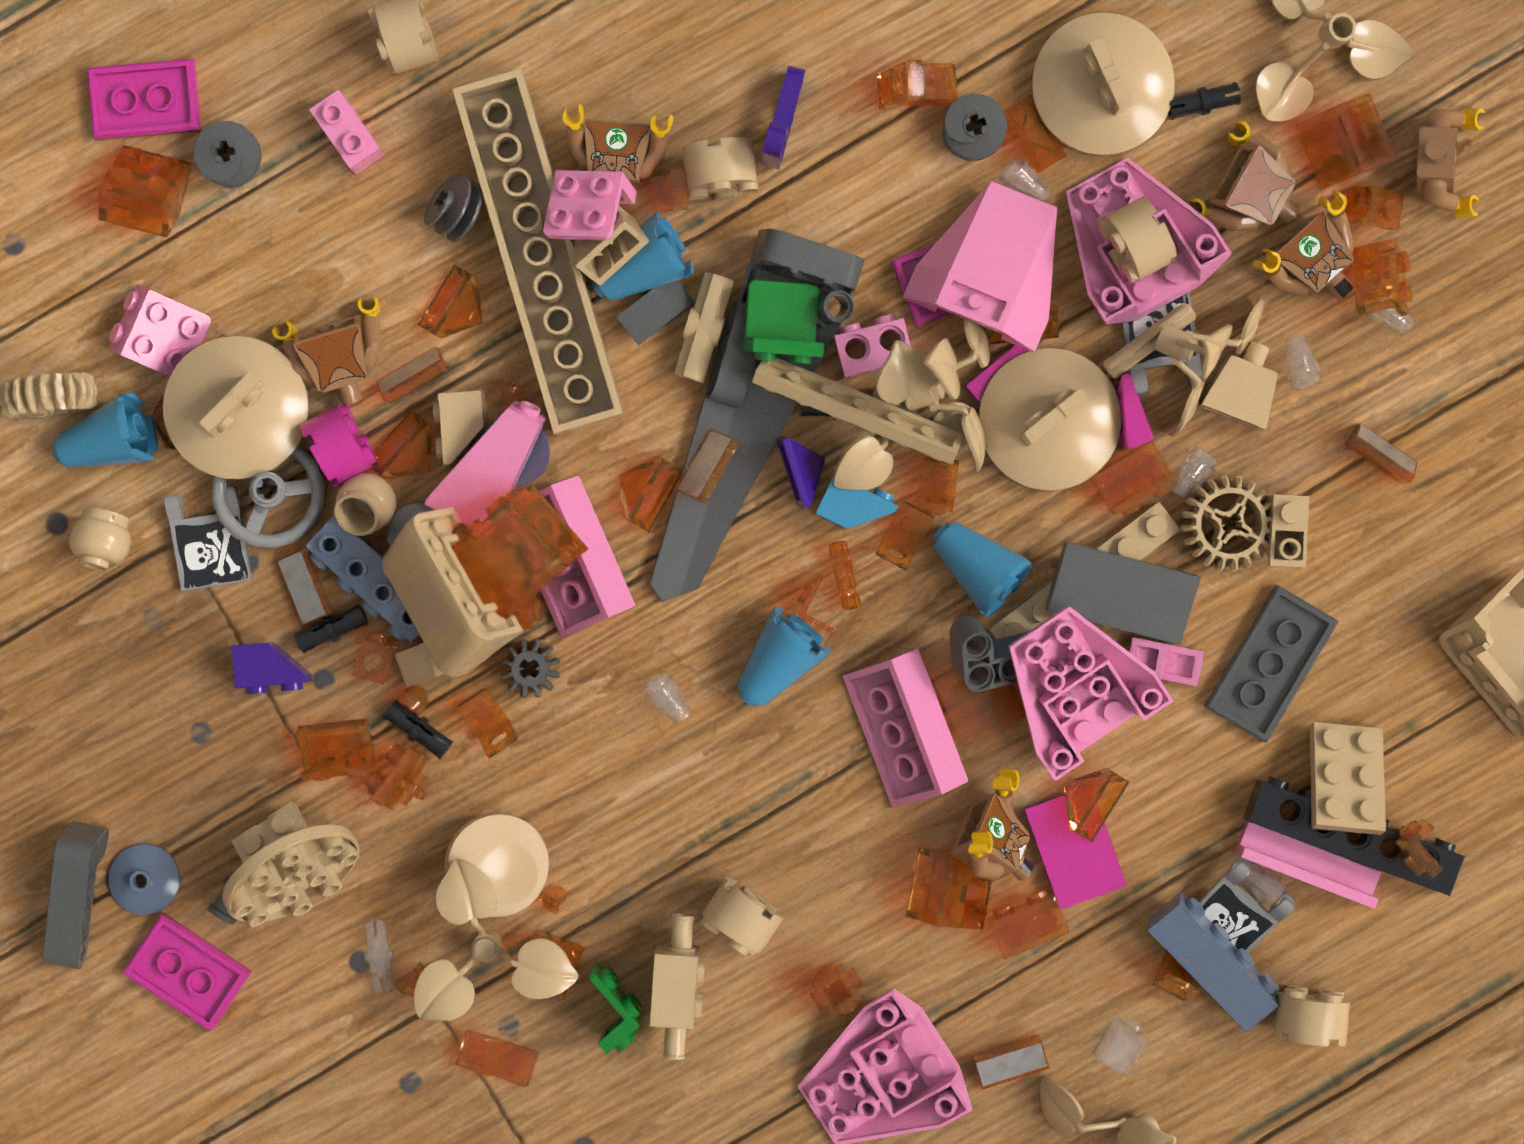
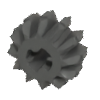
[501,639,561,698]

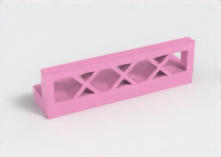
[1234,821,1381,909]

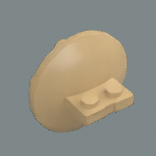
[1031,13,1175,156]
[163,336,309,480]
[978,348,1121,491]
[222,801,359,927]

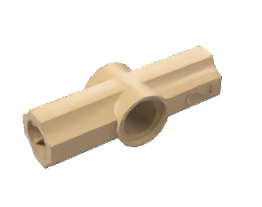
[674,272,734,384]

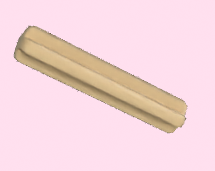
[1103,303,1196,379]

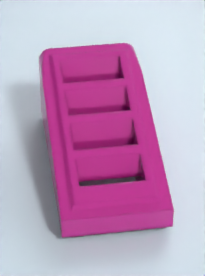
[1117,373,1154,451]

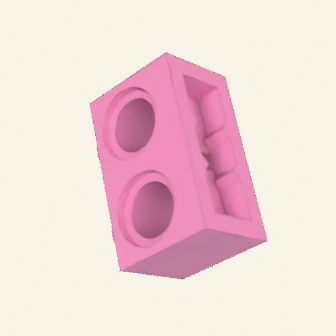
[309,89,385,175]
[833,314,910,380]

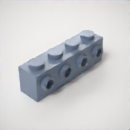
[306,514,420,643]
[1148,891,1279,1032]

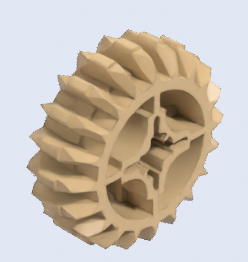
[0,372,98,419]
[1180,476,1277,571]

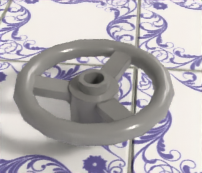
[211,445,326,548]

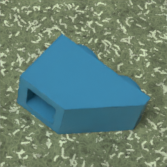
[815,476,898,529]

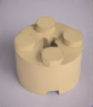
[368,0,438,75]
[682,137,758,201]
[1097,196,1177,283]
[700,877,785,955]
[1274,985,1350,1046]

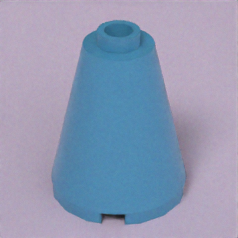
[592,212,694,301]
[53,392,158,468]
[933,522,1032,617]
[737,607,831,707]

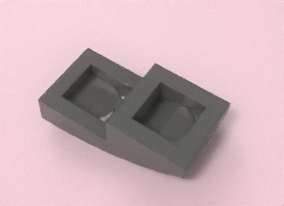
[616,281,695,346]

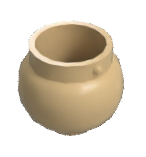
[334,473,396,536]
[69,508,131,571]

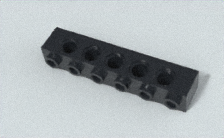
[1242,776,1465,896]

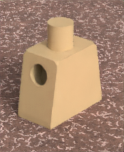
[574,206,649,286]
[1198,341,1278,431]

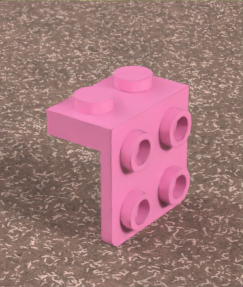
[543,170,637,240]
[108,284,211,376]

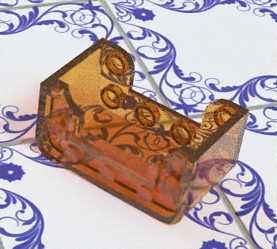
[451,484,589,619]

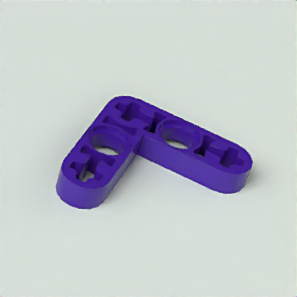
[762,65,806,169]

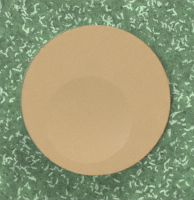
[445,813,549,917]

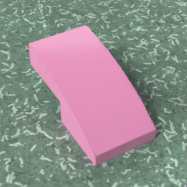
[1130,637,1205,686]

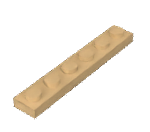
[752,358,965,465]
[988,502,1180,640]

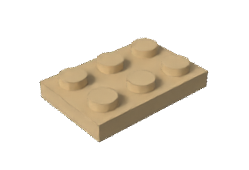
[1310,722,1386,835]

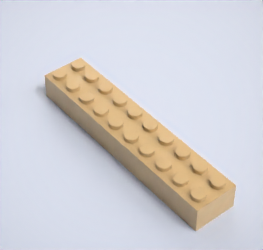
[452,69,625,436]

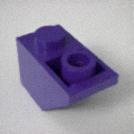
[231,642,312,694]

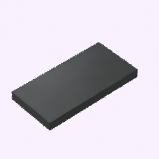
[1045,541,1201,645]
[1204,585,1339,743]

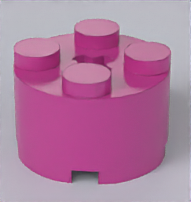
[300,403,377,487]

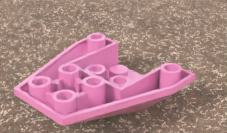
[1066,157,1232,325]
[903,181,1057,353]
[1008,605,1173,781]
[797,989,973,1144]

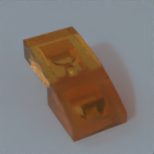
[455,1030,539,1087]

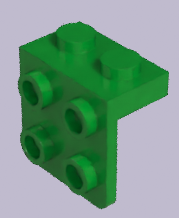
[743,280,824,364]
[588,963,644,1054]

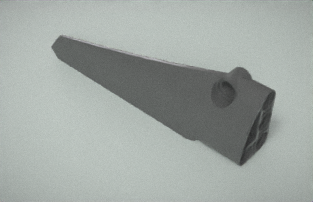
[649,228,864,602]

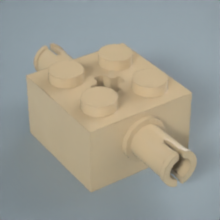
[650,913,706,1060]

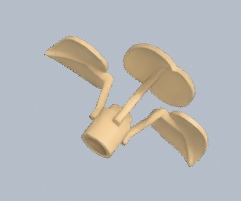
[1255,0,1414,122]
[1154,295,1264,437]
[905,319,990,472]
[833,340,971,490]
[414,859,579,1021]
[1040,1075,1177,1144]

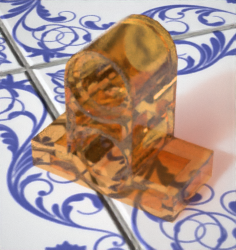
[876,59,959,110]

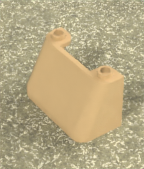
[382,507,523,677]
[1439,568,1524,741]

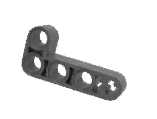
[949,616,1029,692]
[43,821,109,969]

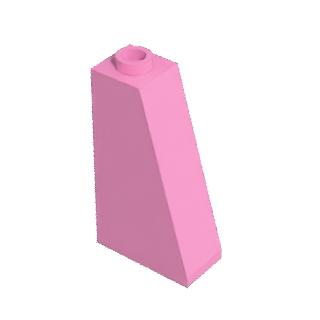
[425,401,547,536]

